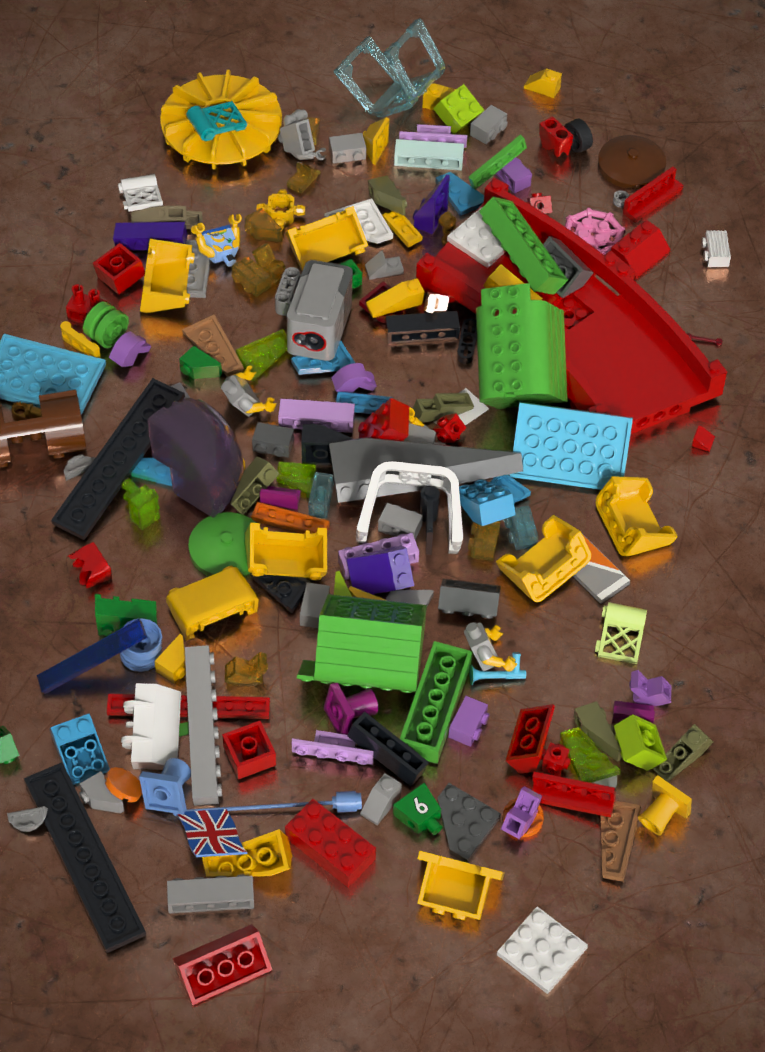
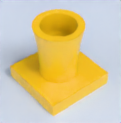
[638,775,692,835]

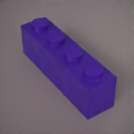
[113,222,188,250]

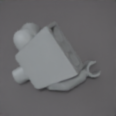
[278,109,327,160]

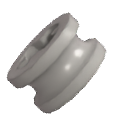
[613,190,629,208]

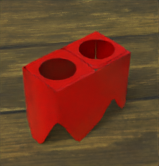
[539,116,573,158]
[67,542,112,588]

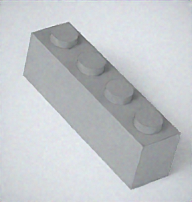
[167,874,254,914]

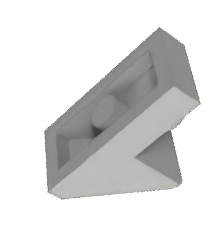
[365,250,404,280]

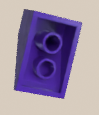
[413,174,450,234]
[346,545,415,594]

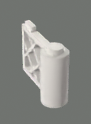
[118,174,163,211]

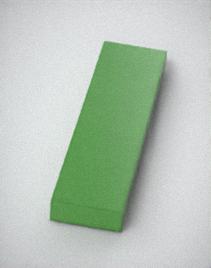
[468,135,527,190]

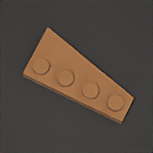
[182,315,244,377]
[600,801,641,882]

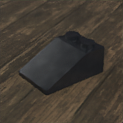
[301,424,352,466]

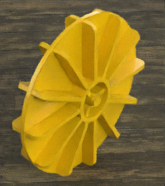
[160,69,282,169]

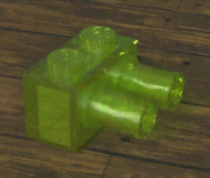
[122,478,160,530]

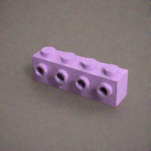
[278,399,355,433]
[338,533,419,580]

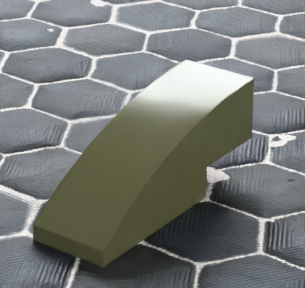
[412,393,474,422]

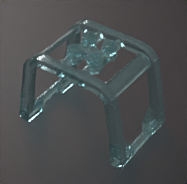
[334,18,445,118]

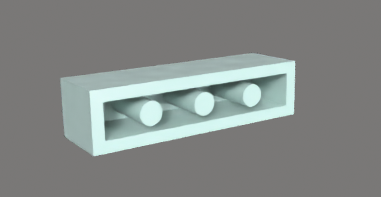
[394,139,464,170]

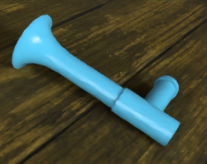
[469,652,526,685]

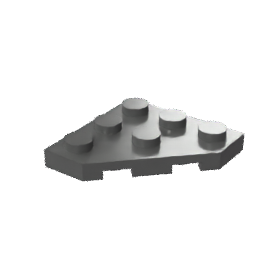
[437,783,501,863]

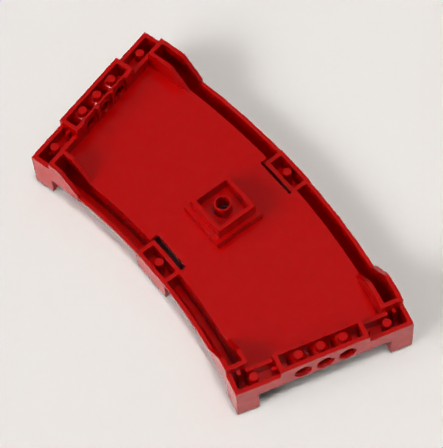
[416,177,727,435]

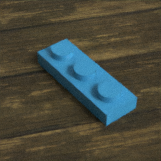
[336,391,393,414]

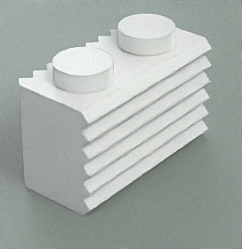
[701,230,731,267]

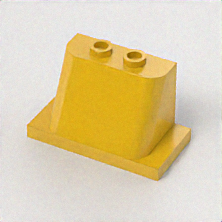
[417,851,505,920]

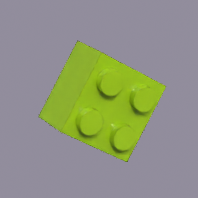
[433,84,485,135]
[614,714,667,771]

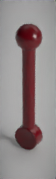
[687,333,723,346]

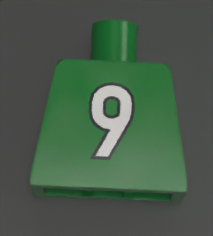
[393,783,442,835]

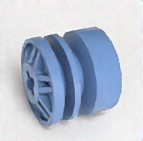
[120,618,162,672]

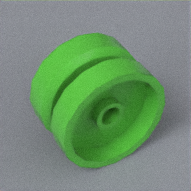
[83,301,129,348]

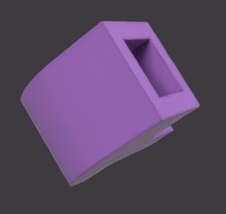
[109,331,151,367]
[331,363,377,393]
[629,670,671,706]
[501,786,542,839]

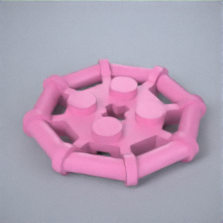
[565,207,626,255]

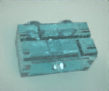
[308,472,334,518]
[504,505,539,550]

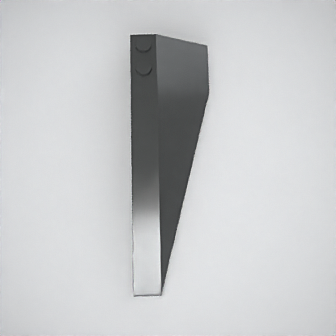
[329,437,523,503]

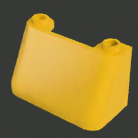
[285,206,368,271]
[140,239,195,313]
[596,476,678,556]
[496,515,591,602]
[245,523,327,581]
[166,566,259,641]

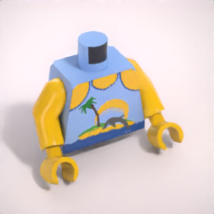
[191,214,242,267]

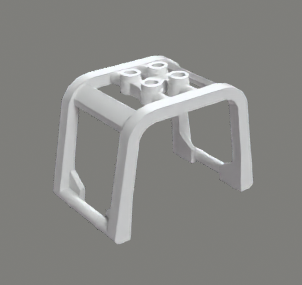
[356,461,463,554]

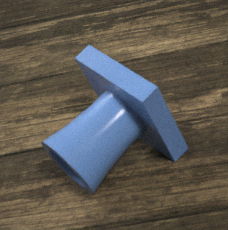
[139,758,191,815]

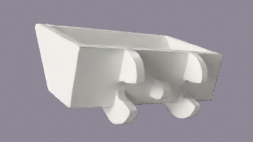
[121,683,181,770]

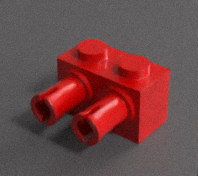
[66,284,108,323]

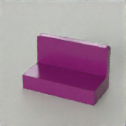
[260,486,301,510]
[612,701,655,724]

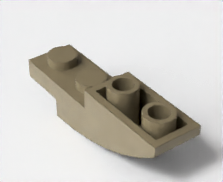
[131,206,203,229]

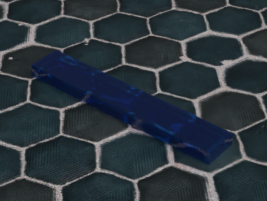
[37,619,148,694]

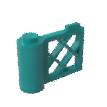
[186,101,247,141]

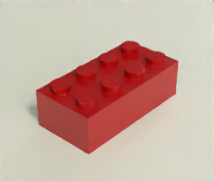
[285,799,376,888]

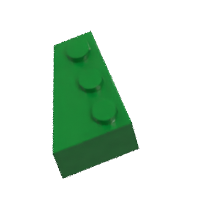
[95,594,158,636]

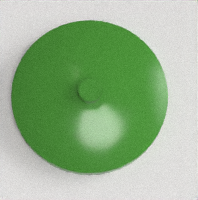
[188,512,262,576]

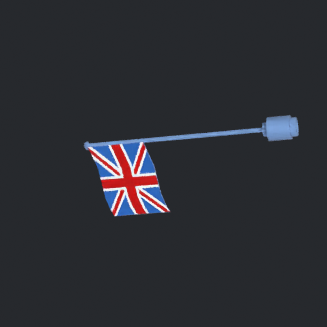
[173,791,362,857]

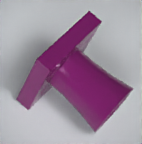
[324,683,378,735]

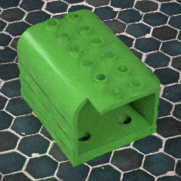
[476,283,568,409]
[297,594,427,693]

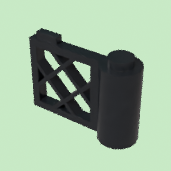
[419,485,440,555]

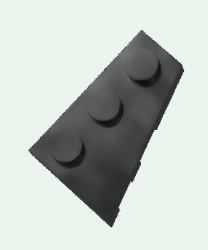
[250,573,311,613]

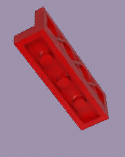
[623,167,684,223]
[532,772,616,818]

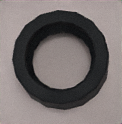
[564,118,593,153]

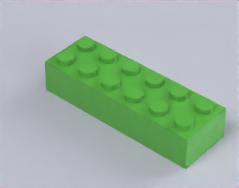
[479,197,568,295]
[400,641,473,764]

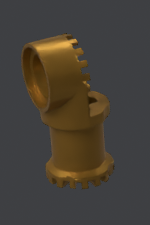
[438,211,457,245]
[11,402,42,421]

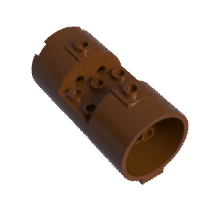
[0,390,86,468]

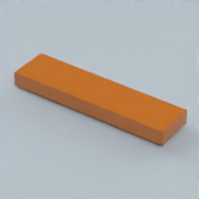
[251,502,330,534]

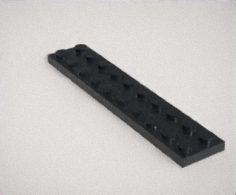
[51,378,185,540]
[24,762,146,953]

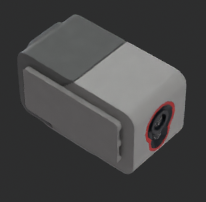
[275,260,353,361]

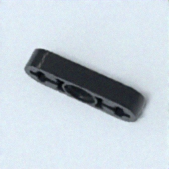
[457,318,477,364]

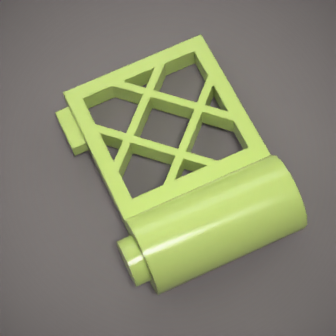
[595,602,647,664]

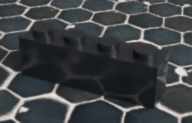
[385,311,460,344]
[347,712,429,787]

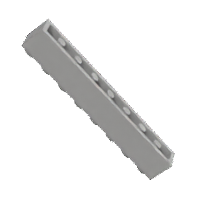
[185,645,222,806]

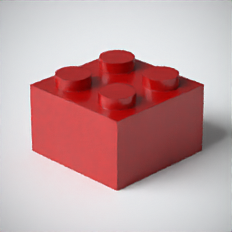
[92,243,145,295]
[222,720,276,780]

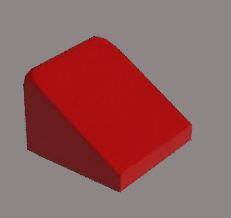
[692,425,715,452]

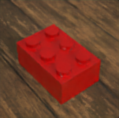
[358,398,410,441]

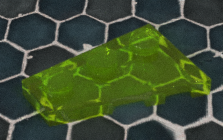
[236,329,287,382]
[560,727,620,783]

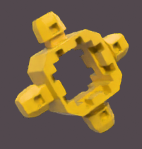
[256,189,306,230]

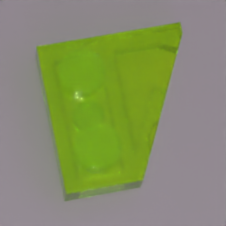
[276,462,316,498]

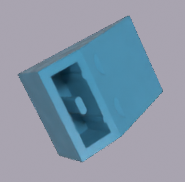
[459,479,516,526]
[49,713,110,785]

